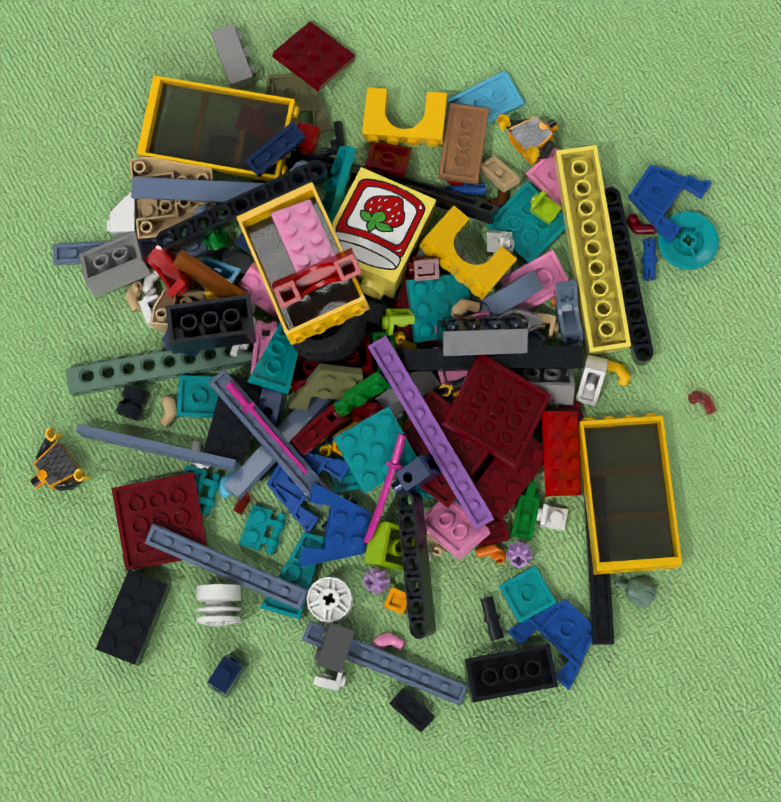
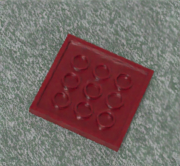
[441,355,551,468]
[402,390,490,508]
[111,472,208,571]

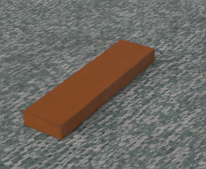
[173,249,251,298]

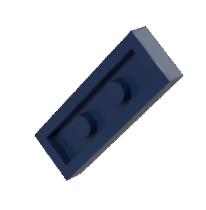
[245,121,307,177]

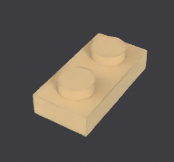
[480,156,520,192]

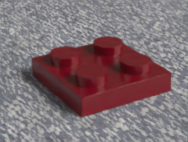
[365,142,412,179]

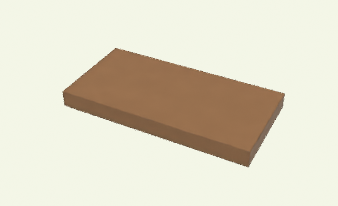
[438,103,489,185]

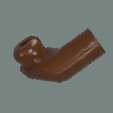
[487,188,508,209]

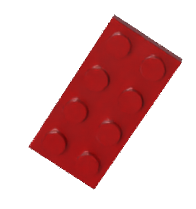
[542,411,581,497]

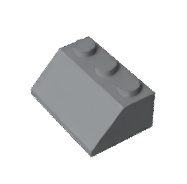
[79,231,151,298]
[511,369,575,406]

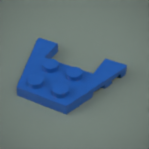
[628,165,712,244]
[266,449,349,534]
[299,483,371,566]
[507,599,592,690]

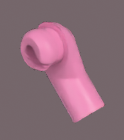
[373,633,405,650]

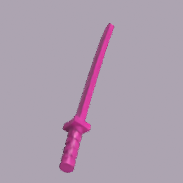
[225,381,308,474]
[364,433,406,543]

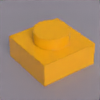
[383,587,407,615]

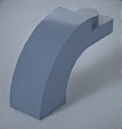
[475,269,543,316]
[554,279,583,346]

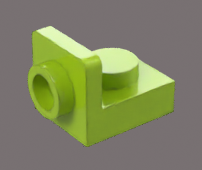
[530,190,562,225]
[382,309,415,336]

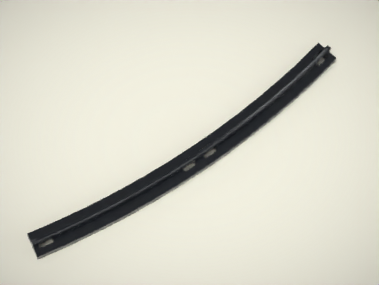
[209,135,500,224]

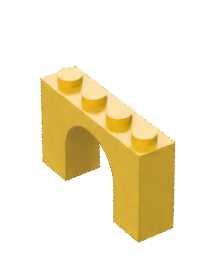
[362,87,449,148]
[419,206,517,300]

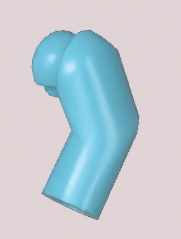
[219,472,236,498]

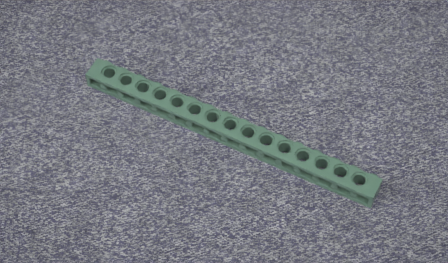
[65,327,386,397]

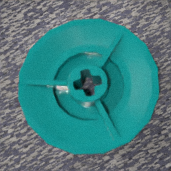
[658,211,719,270]

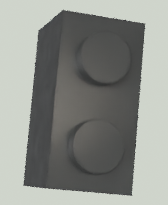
[314,623,355,673]

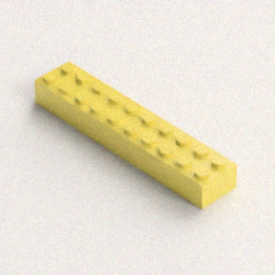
[554,145,631,355]

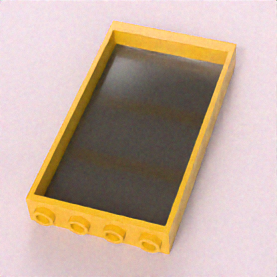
[137,75,300,181]
[236,182,370,345]
[578,413,682,575]

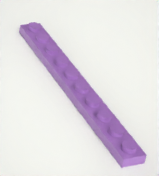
[368,336,494,530]

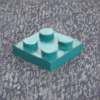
[177,375,219,418]
[498,566,556,624]

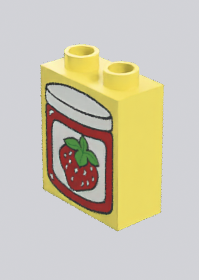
[328,167,436,299]

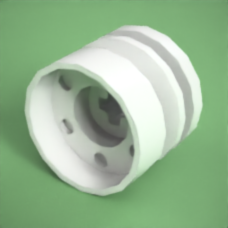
[307,577,353,624]
[196,584,241,627]

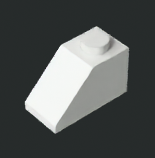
[107,192,138,238]
[575,355,608,406]

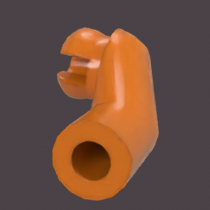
[475,544,506,564]

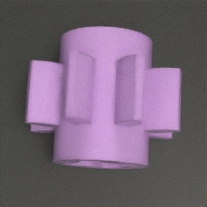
[506,541,533,568]
[364,566,390,594]

